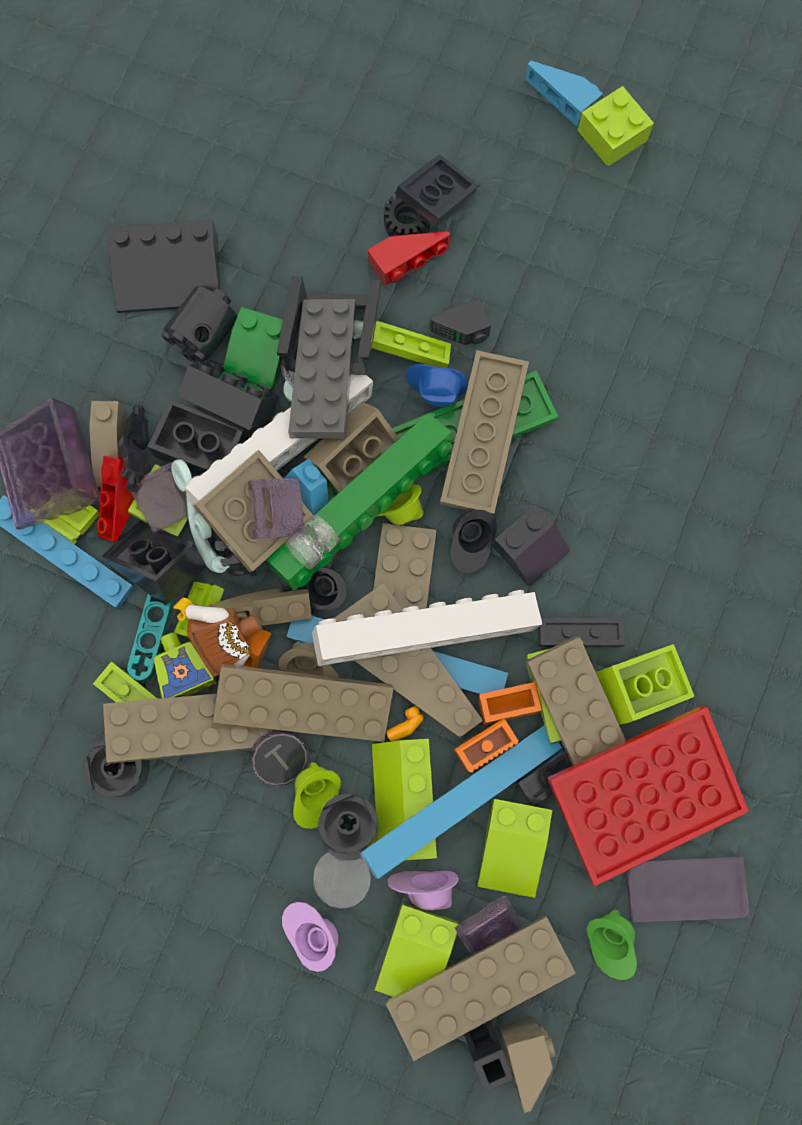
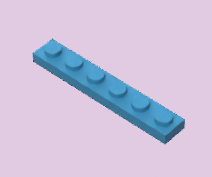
[0,495,134,609]

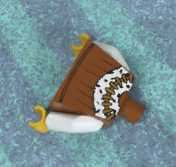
[173,598,262,677]

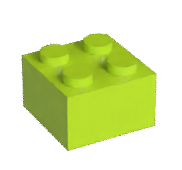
[578,86,654,167]

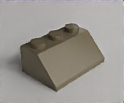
[304,402,399,494]
[499,1018,556,1113]

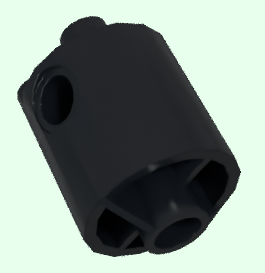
[161,286,237,362]

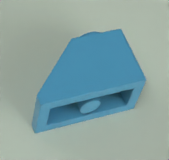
[283,459,329,520]

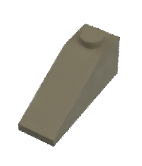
[89,401,127,488]

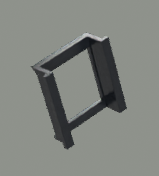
[277,276,381,375]

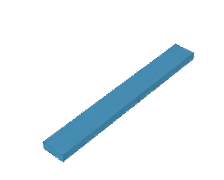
[286,616,508,695]
[360,725,562,880]

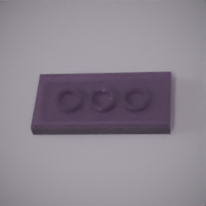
[626,856,750,923]

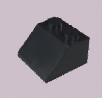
[492,504,570,586]

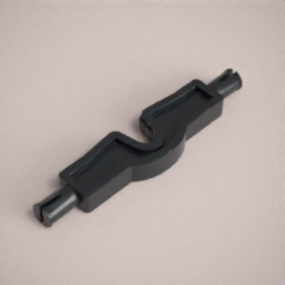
[118,405,149,493]

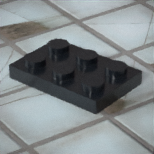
[395,154,479,226]

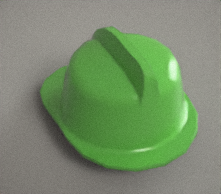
[587,910,637,980]

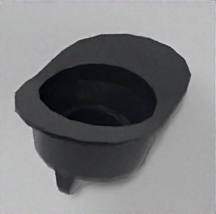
[450,510,497,573]
[282,567,347,610]

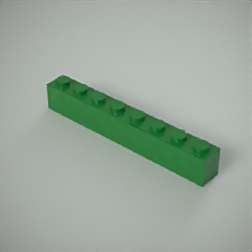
[266,413,454,591]

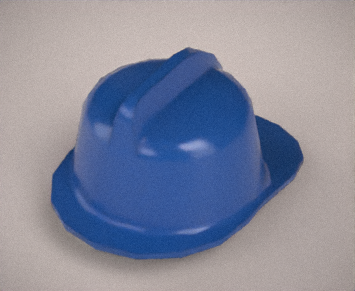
[405,364,468,408]

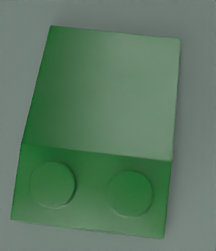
[224,307,284,392]

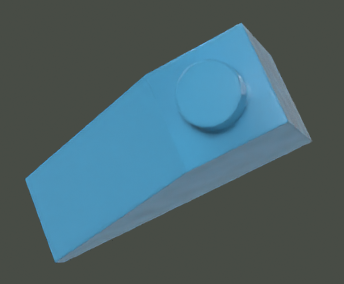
[525,61,602,127]

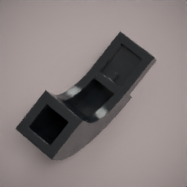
[464,1020,515,1092]

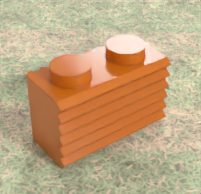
[454,719,518,773]

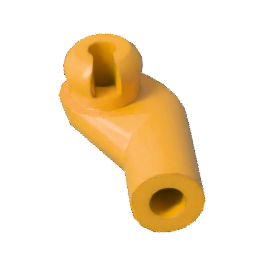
[387,706,424,742]

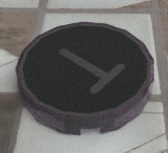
[250,730,308,786]

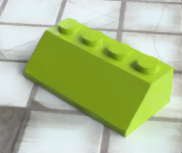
[372,739,437,860]

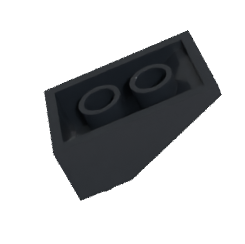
[102,521,206,604]

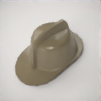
[279,641,339,678]

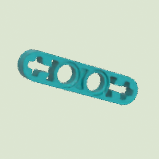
[127,594,175,682]

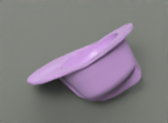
[388,870,459,911]
[282,902,339,972]

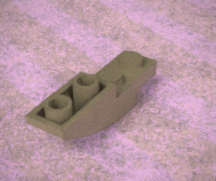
[207,588,312,626]

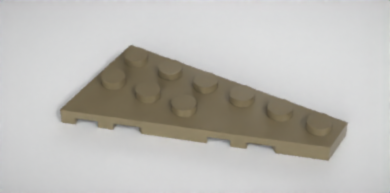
[334,583,483,737]

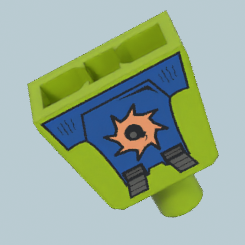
[154,632,218,699]

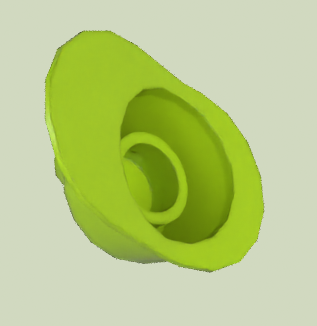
[377,484,423,525]
[293,762,341,829]

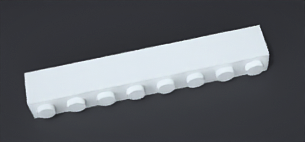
[185,375,373,506]
[312,590,542,666]

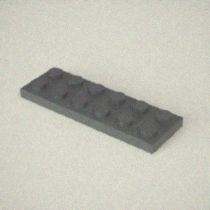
[288,299,356,438]

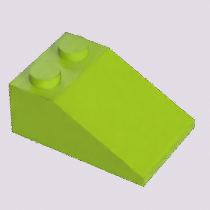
[596,644,695,725]
[477,799,552,898]
[375,902,459,997]

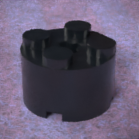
[83,739,150,797]
[318,793,378,861]

